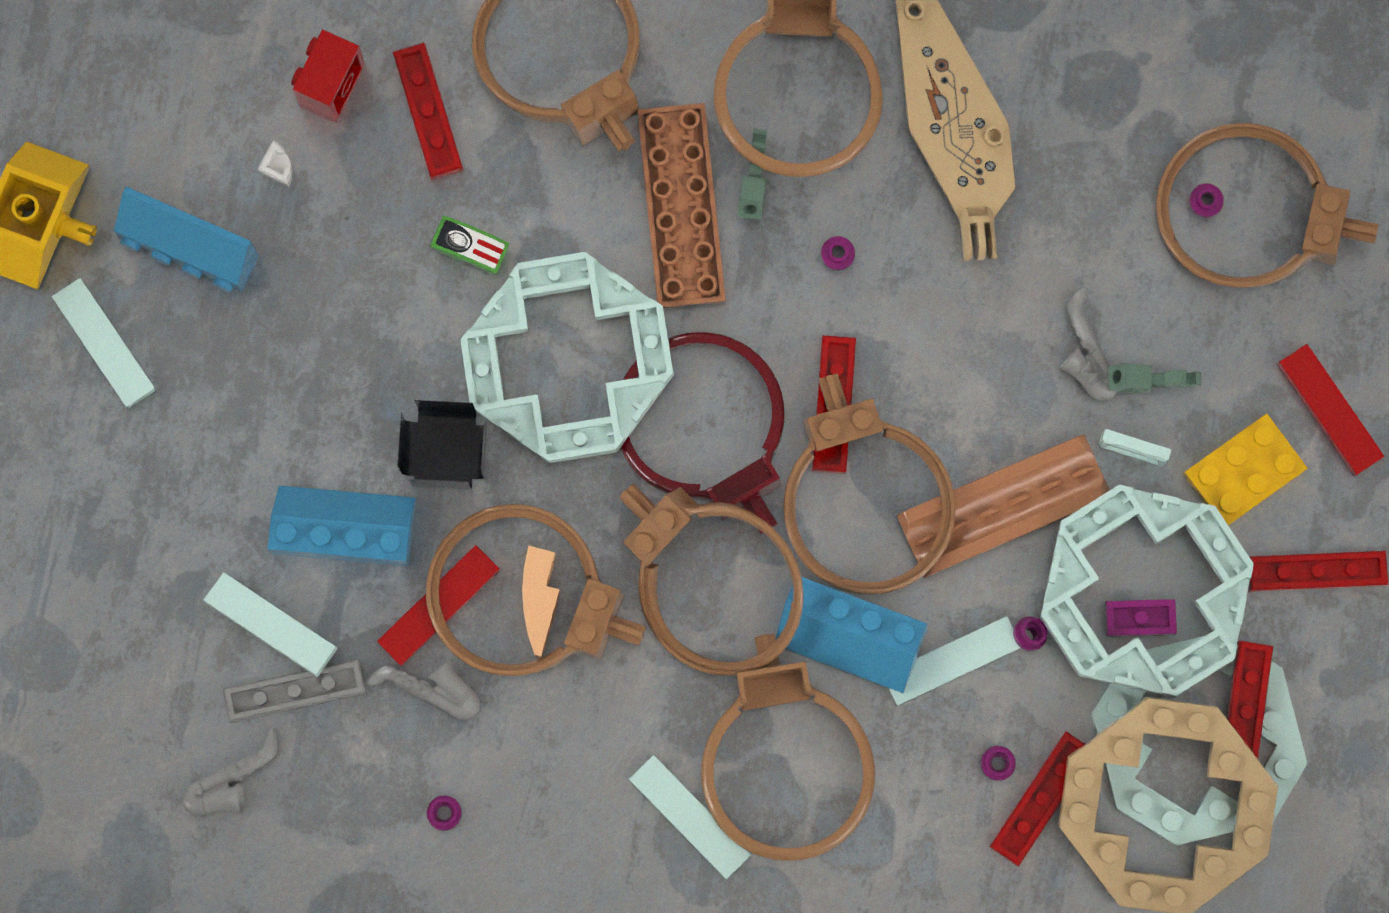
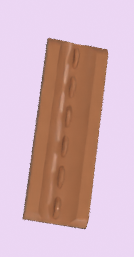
[637,103,726,308]
[896,435,1110,579]

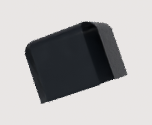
[397,400,487,489]

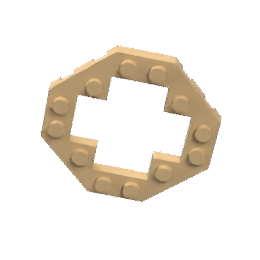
[1058,697,1278,913]

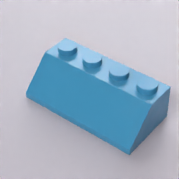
[114,186,259,293]
[268,486,416,566]
[776,577,928,693]

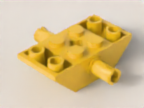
[0,141,97,290]

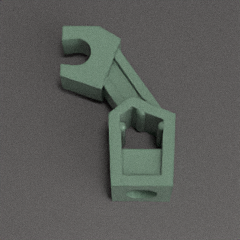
[738,128,767,220]
[1108,363,1201,394]

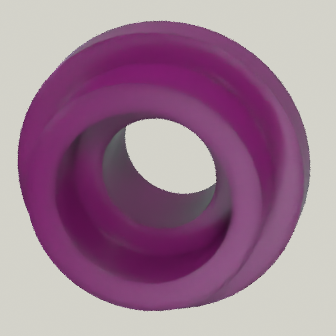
[1189,183,1224,218]
[821,236,855,271]
[1013,617,1048,651]
[981,746,1016,781]
[427,795,462,831]

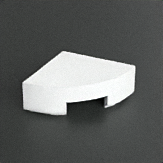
[258,140,293,187]

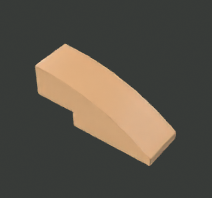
[522,545,561,659]

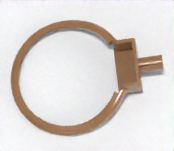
[472,0,640,152]
[714,0,883,177]
[1156,123,1379,288]
[783,373,955,595]
[619,483,804,676]
[426,504,646,676]
[701,634,875,861]

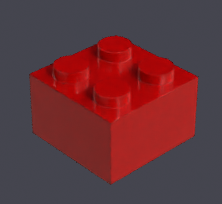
[291,29,365,123]

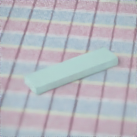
[52,278,156,409]
[203,572,337,677]
[888,616,1021,706]
[629,755,751,880]

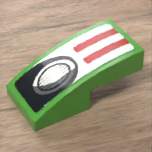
[429,216,509,275]

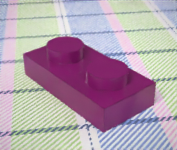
[1105,599,1177,637]

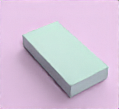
[1098,429,1172,467]

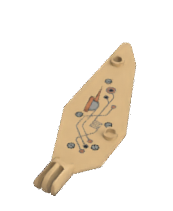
[896,0,1015,261]

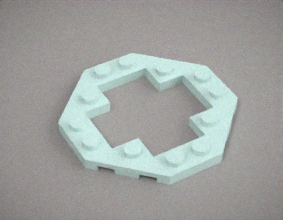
[460,252,674,463]
[1040,485,1254,698]
[1091,636,1308,846]

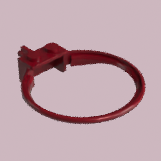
[620,332,785,535]

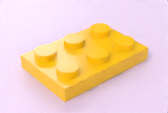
[1183,413,1308,526]

